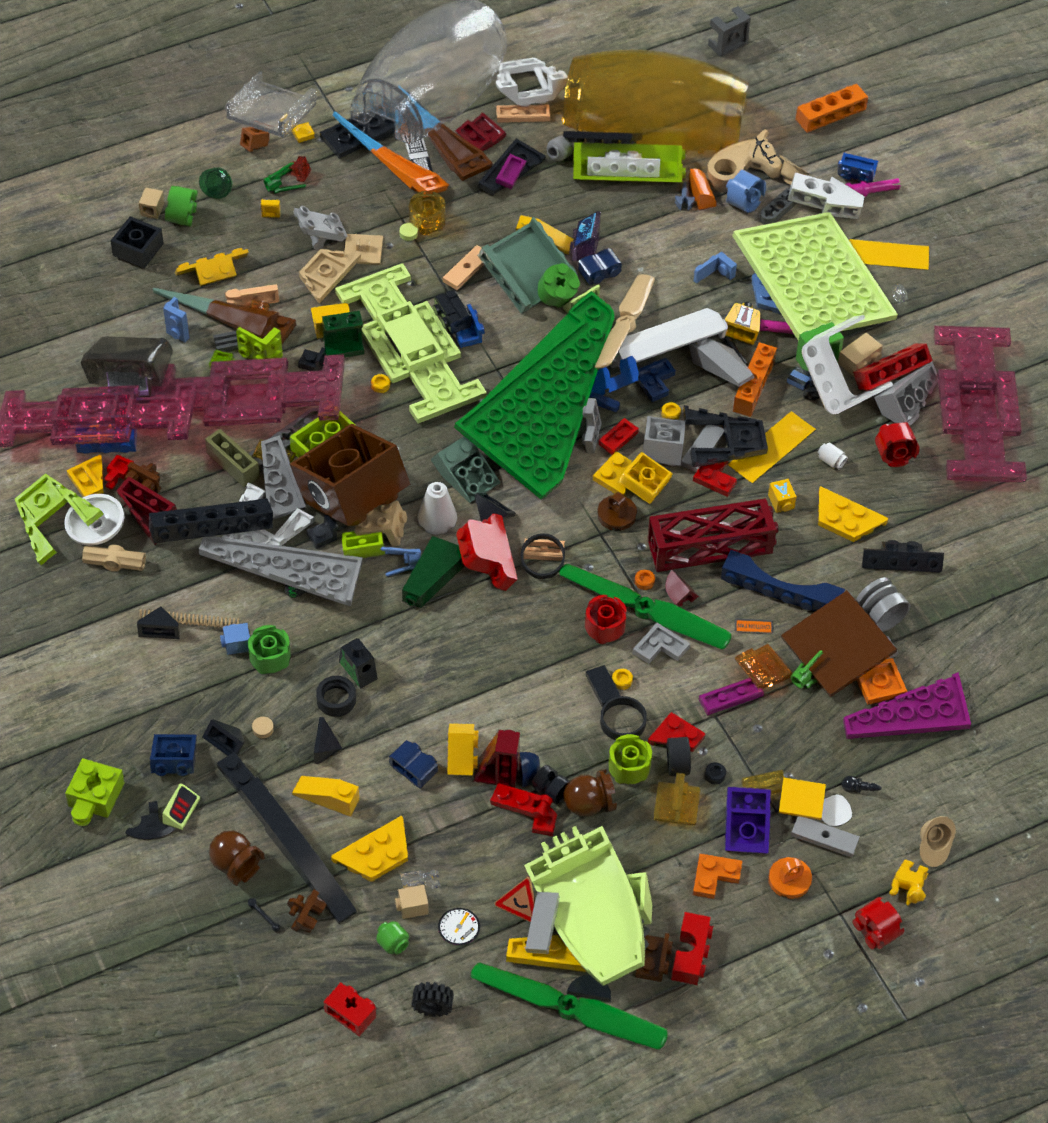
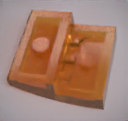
[735,644,792,689]

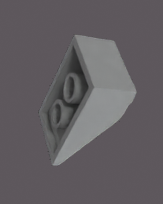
[643,416,685,466]

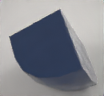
[519,752,540,788]

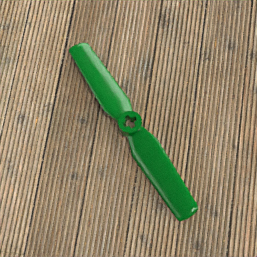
[559,564,732,650]
[471,963,668,1050]

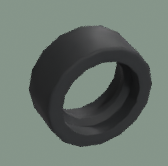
[316,676,356,717]

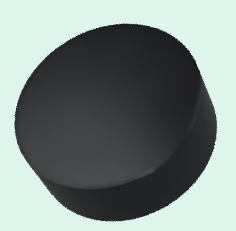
[705,762,726,784]

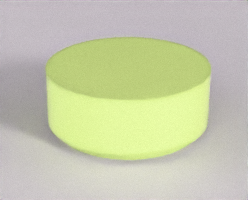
[400,223,418,241]

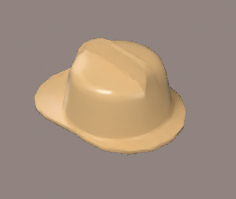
[780,155,810,185]
[920,816,956,867]

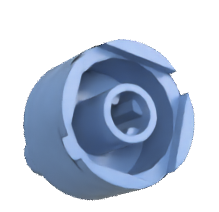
[726,170,766,213]

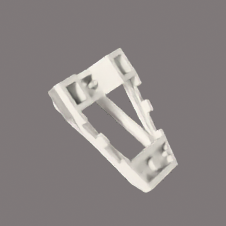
[496,58,569,107]

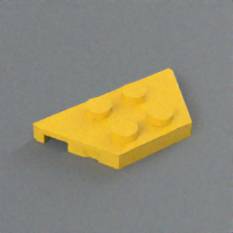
[818,486,888,542]
[331,816,408,882]

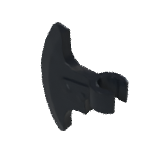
[125,801,176,839]

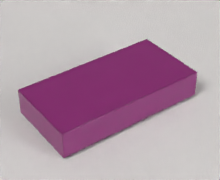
[495,154,526,190]

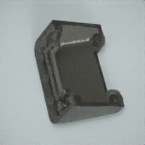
[81,336,173,386]

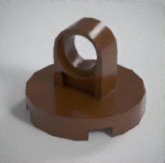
[597,492,637,531]

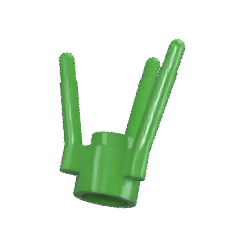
[790,650,823,689]

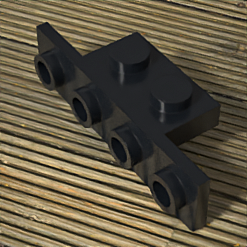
[862,540,944,573]

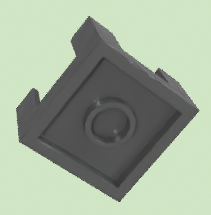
[708,6,751,57]

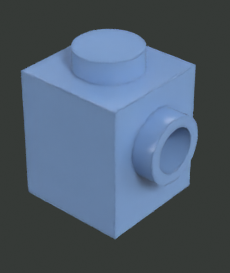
[220,623,250,655]

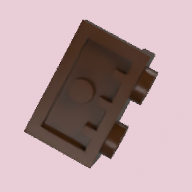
[635,933,673,982]

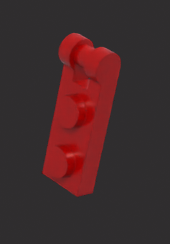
[490,783,553,820]

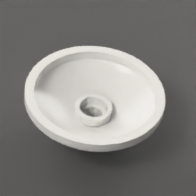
[65,494,125,546]

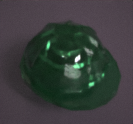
[199,167,233,199]

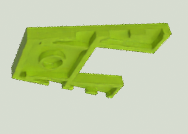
[15,473,104,565]

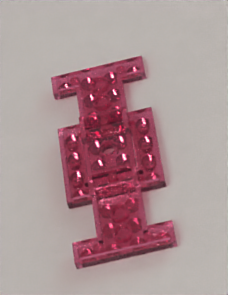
[0,383,197,447]

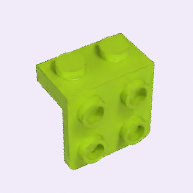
[236,327,283,370]

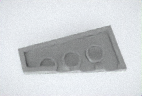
[261,435,306,520]

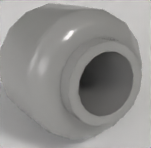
[547,135,573,161]

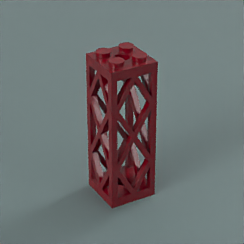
[647,498,779,572]

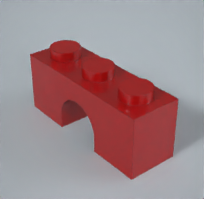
[671,912,714,986]

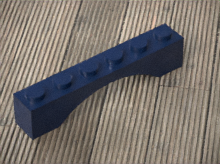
[721,550,845,612]

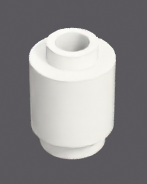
[818,442,848,470]

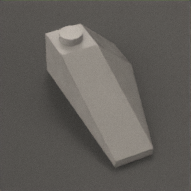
[689,338,754,386]
[874,362,939,426]

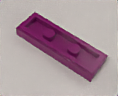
[698,676,764,716]

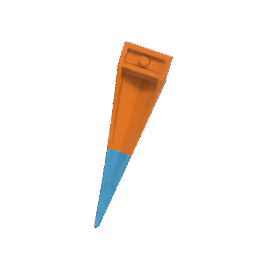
[333,111,449,197]

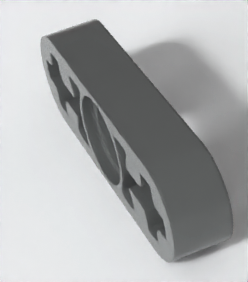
[760,188,797,225]

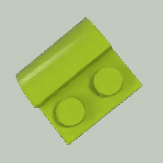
[342,531,386,559]

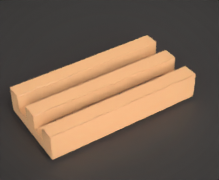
[523,539,565,561]

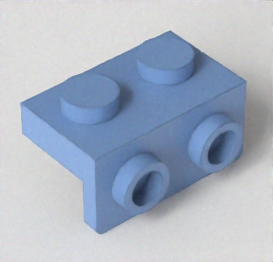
[163,297,189,342]

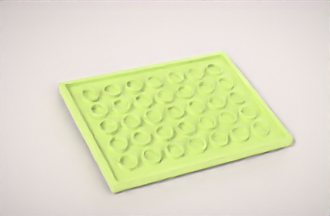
[733,212,898,341]

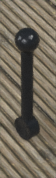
[248,898,280,932]

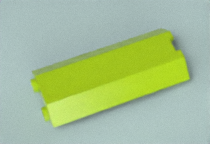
[573,142,686,182]

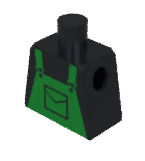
[339,638,378,689]

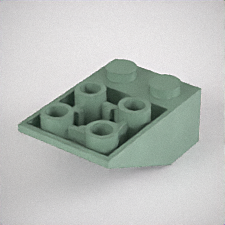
[431,436,501,503]

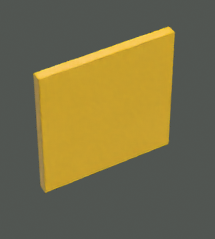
[779,778,826,820]

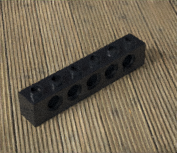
[149,498,273,544]

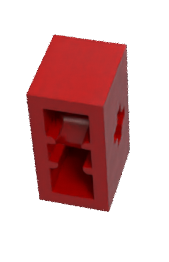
[323,982,376,1037]

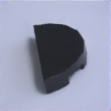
[567,975,611,1002]

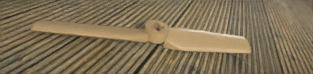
[595,274,655,369]

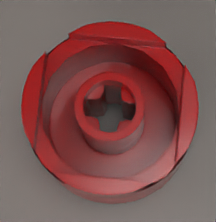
[875,422,920,467]
[585,595,627,644]
[852,897,904,950]

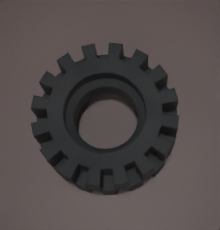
[411,982,454,1017]

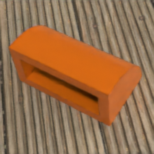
[689,169,716,210]

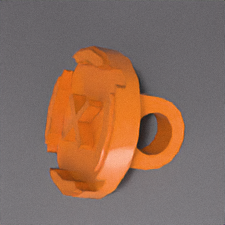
[768,857,812,899]

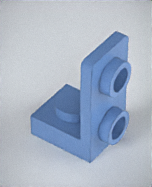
[694,252,737,283]

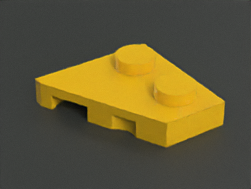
[593,451,632,496]
[66,454,104,497]

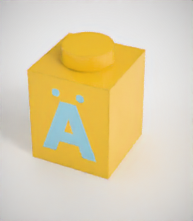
[768,479,797,513]

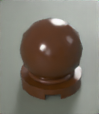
[564,769,617,817]
[209,830,265,886]

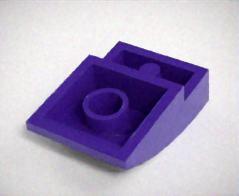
[725,787,771,854]

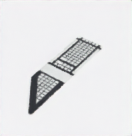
[402,128,433,172]

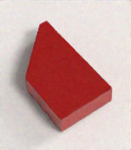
[532,805,557,836]

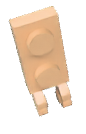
[225,284,280,306]

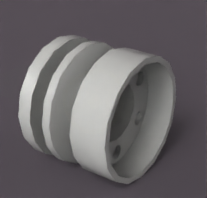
[856,577,911,632]

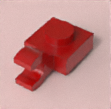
[105,455,134,489]

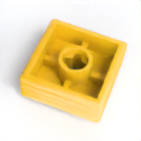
[619,452,673,504]

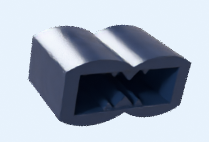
[578,248,622,285]
[389,740,438,789]

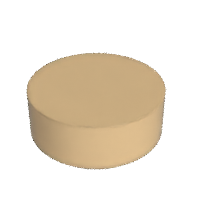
[252,717,274,738]

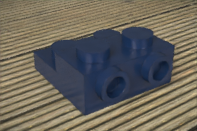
[150,734,197,776]

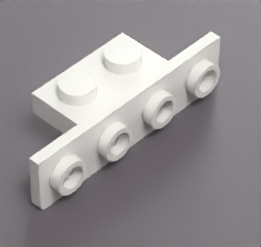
[587,150,660,177]

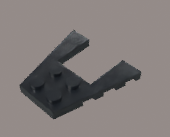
[683,405,768,467]

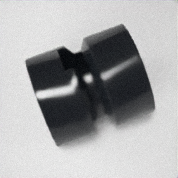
[531,765,570,804]

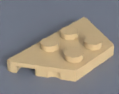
[299,249,361,303]

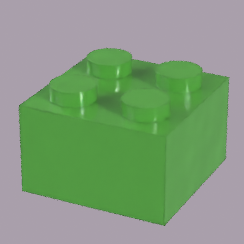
[796,322,844,372]

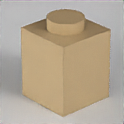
[139,188,165,219]
[395,885,428,919]

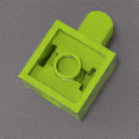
[65,758,125,826]

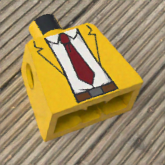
[725,302,760,345]

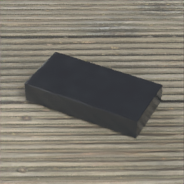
[585,665,621,707]

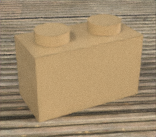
[838,333,883,376]

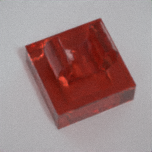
[288,156,312,182]

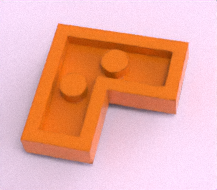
[693,854,742,899]

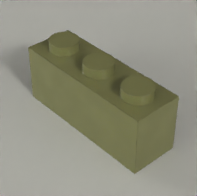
[205,429,260,488]

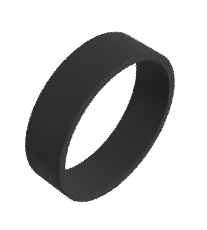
[521,533,565,579]
[600,696,647,740]

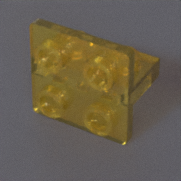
[653,773,700,826]

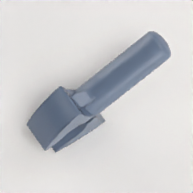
[675,181,695,211]

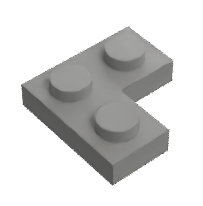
[582,398,601,453]
[632,623,690,664]

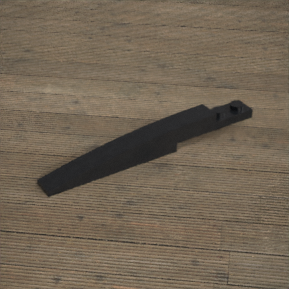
[217,752,357,924]

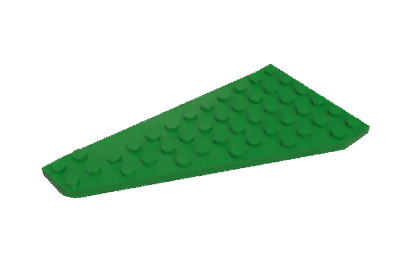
[454,291,615,500]

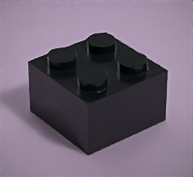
[110,216,164,268]

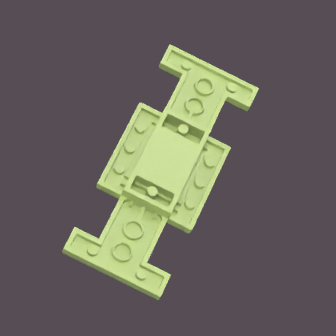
[335,263,487,424]

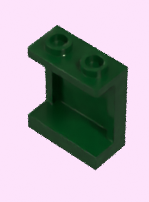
[322,310,365,360]

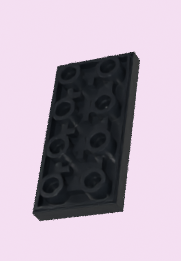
[563,131,642,144]

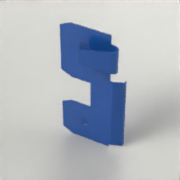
[591,356,639,395]

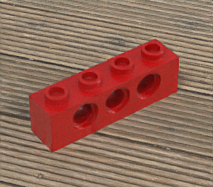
[853,343,933,390]

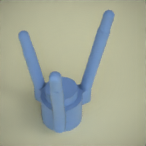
[381,547,421,577]

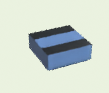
[787,366,811,390]

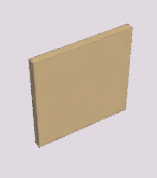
[344,234,383,265]

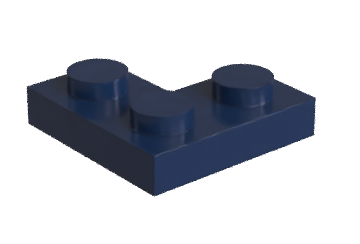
[637,358,676,402]

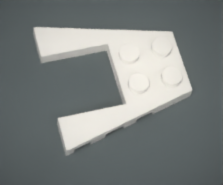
[222,482,314,546]

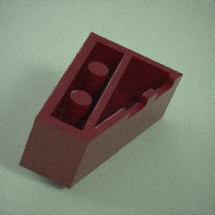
[116,476,177,545]
[473,730,520,788]

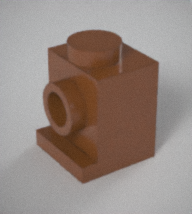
[240,126,270,152]

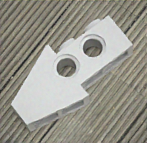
[788,173,864,219]

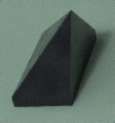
[475,493,516,522]
[137,606,180,639]
[314,717,342,764]
[202,719,244,756]

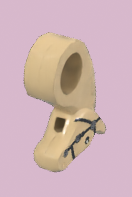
[706,129,783,193]

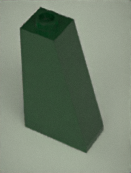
[402,536,465,608]

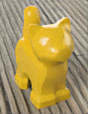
[889,860,928,906]

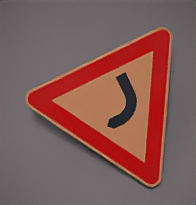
[495,877,535,922]

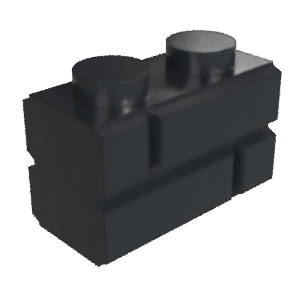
[433,290,471,334]

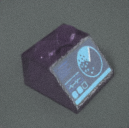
[569,211,601,261]

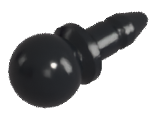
[842,776,882,793]

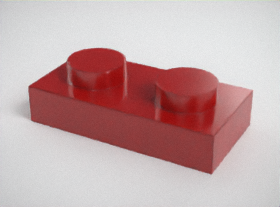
[598,418,639,455]

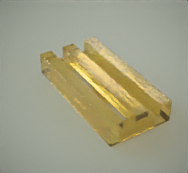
[741,770,785,795]

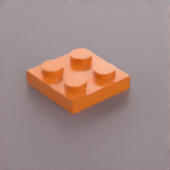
[857,658,907,705]

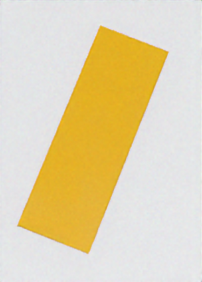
[848,239,929,270]
[727,411,816,483]

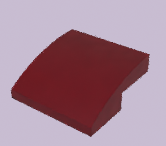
[455,112,507,151]

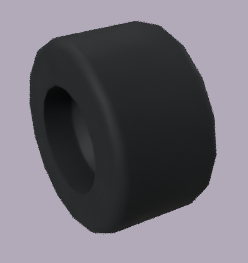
[666,737,691,776]

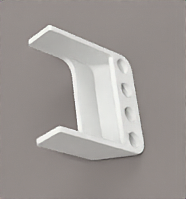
[802,315,893,414]

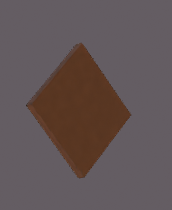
[781,590,897,698]

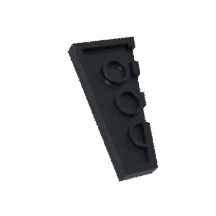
[478,138,546,196]

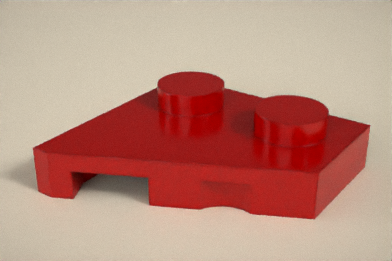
[648,712,706,752]

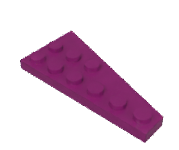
[843,672,971,739]

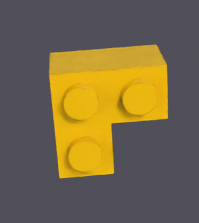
[447,723,479,775]

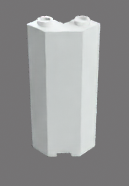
[610,308,728,370]

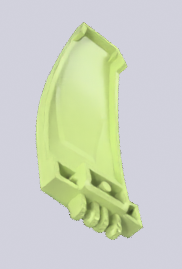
[524,826,645,986]

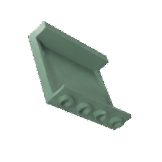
[478,217,578,314]

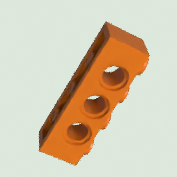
[796,84,868,133]
[733,342,777,417]

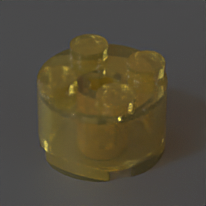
[409,191,446,235]

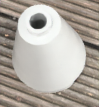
[417,482,457,535]

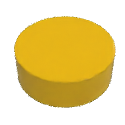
[371,374,390,393]
[661,402,681,420]
[612,669,633,690]

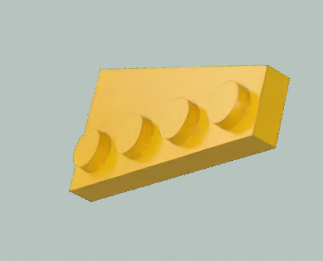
[506,935,587,972]

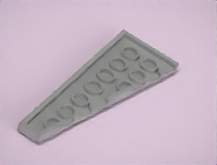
[199,536,363,606]

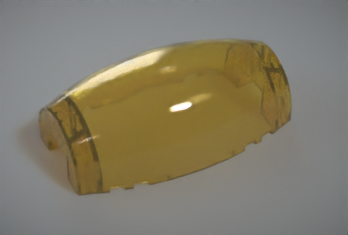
[562,50,749,154]

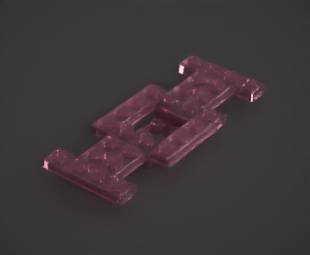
[933,326,1027,482]
[146,355,345,429]

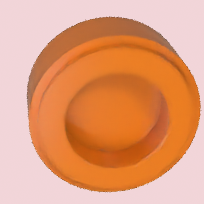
[635,570,655,590]

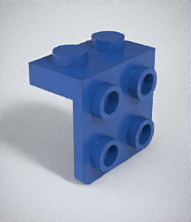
[838,152,878,183]

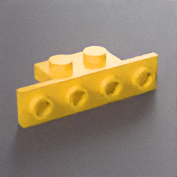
[175,248,249,286]

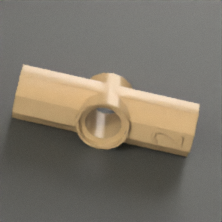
[82,545,146,571]

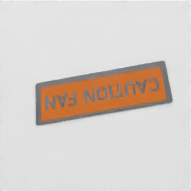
[735,618,773,634]

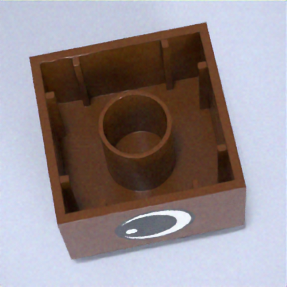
[290,424,411,526]

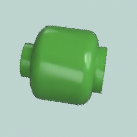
[376,921,409,955]

